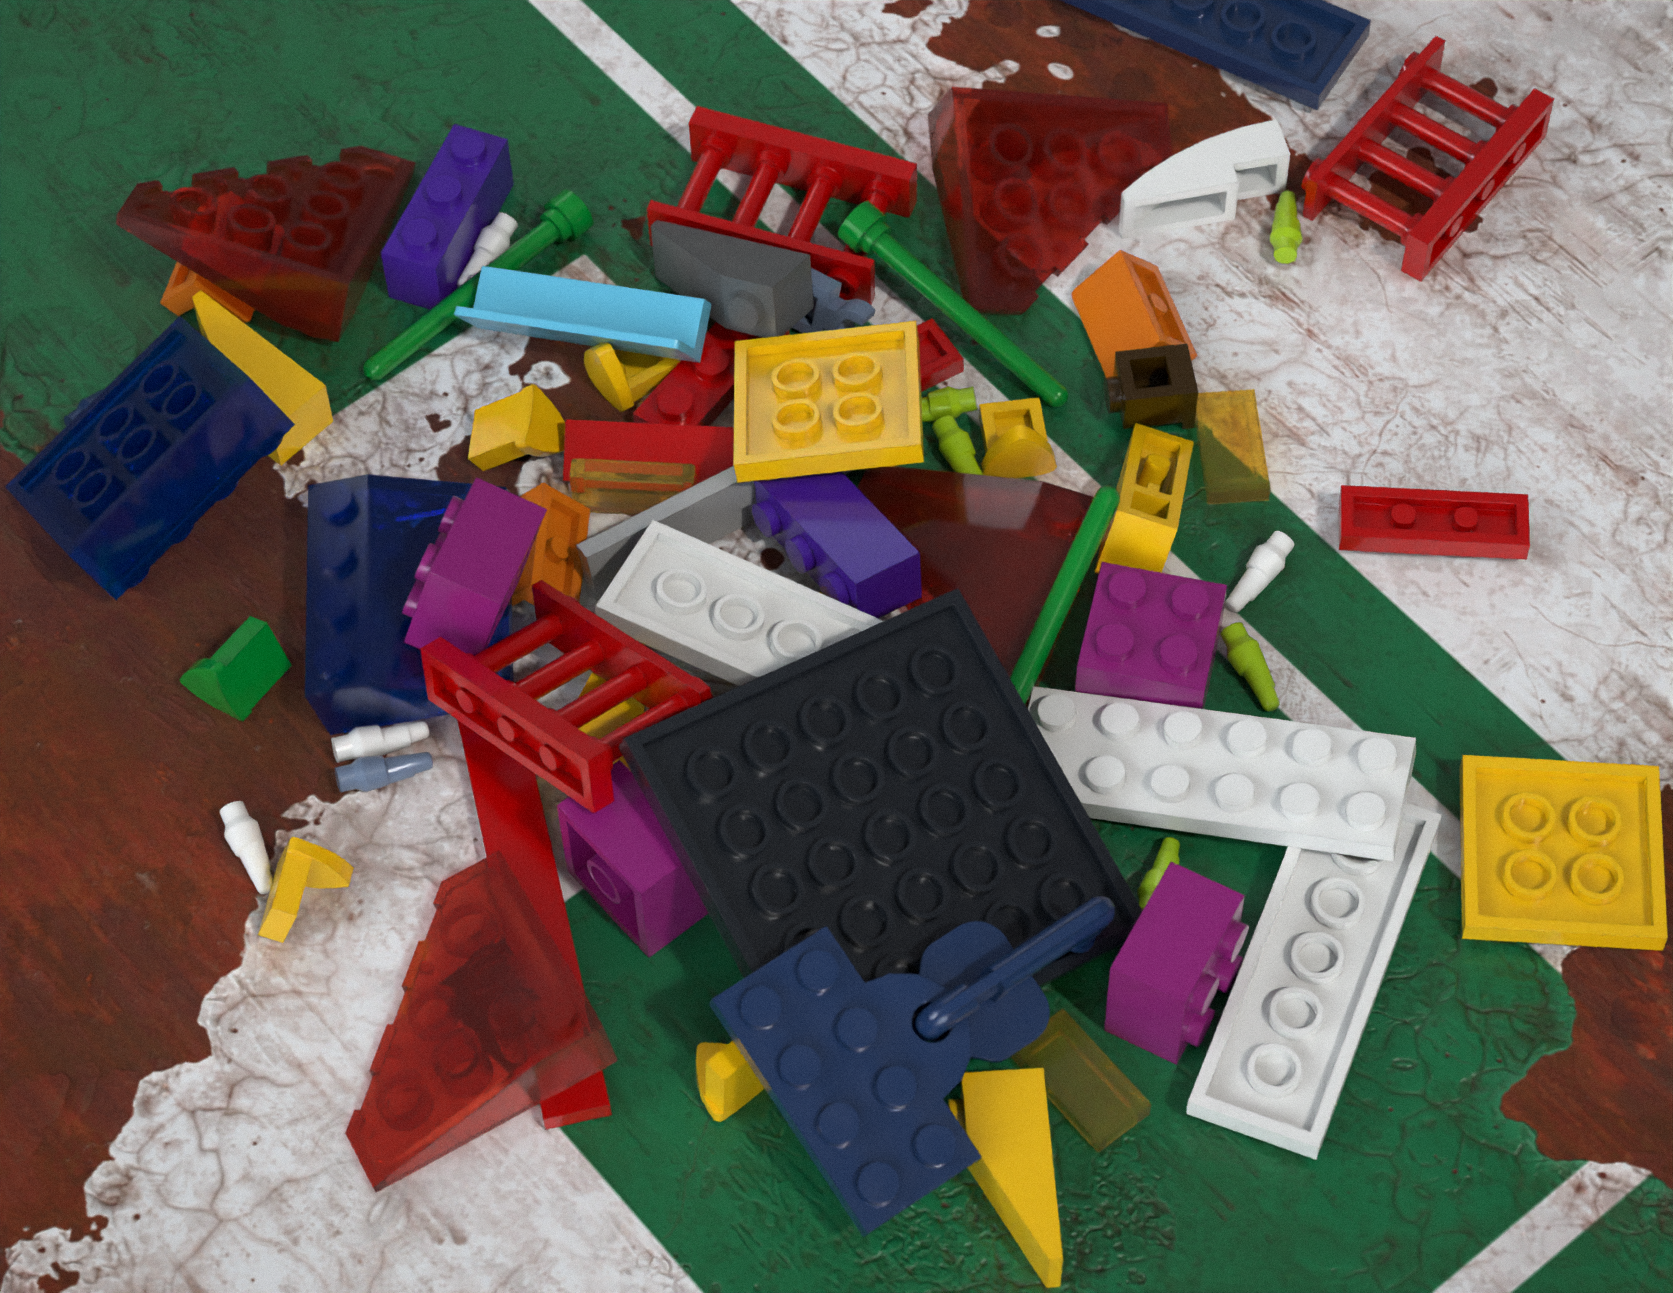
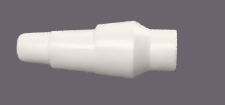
[457,212,518,287]
[1226,531,1294,612]
[331,721,429,763]
[219,801,273,894]

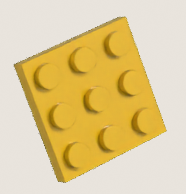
[733,321,924,483]
[1459,755,1668,951]

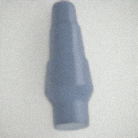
[335,752,433,792]

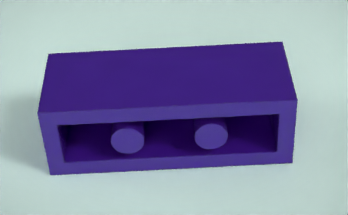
[381,124,514,310]
[752,472,922,619]

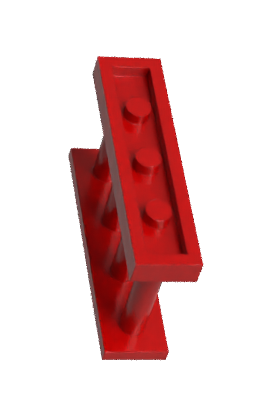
[1302,36,1554,282]
[647,106,917,305]
[420,580,713,813]

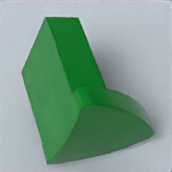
[180,616,292,722]

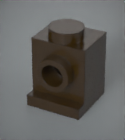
[1104,343,1198,429]

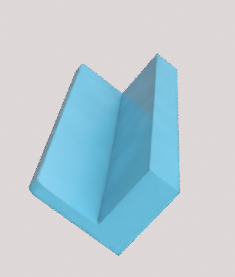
[454,266,712,363]

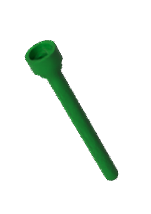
[363,189,594,381]
[837,201,1068,407]
[1010,486,1120,704]

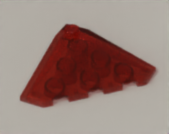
[928,86,1173,315]
[116,146,416,342]
[858,466,1094,709]
[345,850,618,1193]

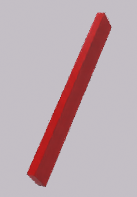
[457,665,612,1130]

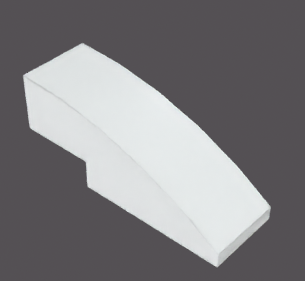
[1119,119,1290,239]

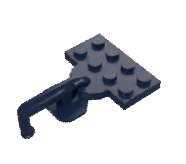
[709,896,1115,1238]

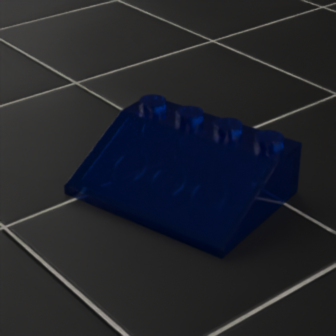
[5,316,295,600]
[305,474,514,735]

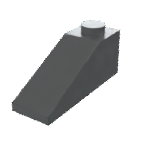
[651,220,814,338]

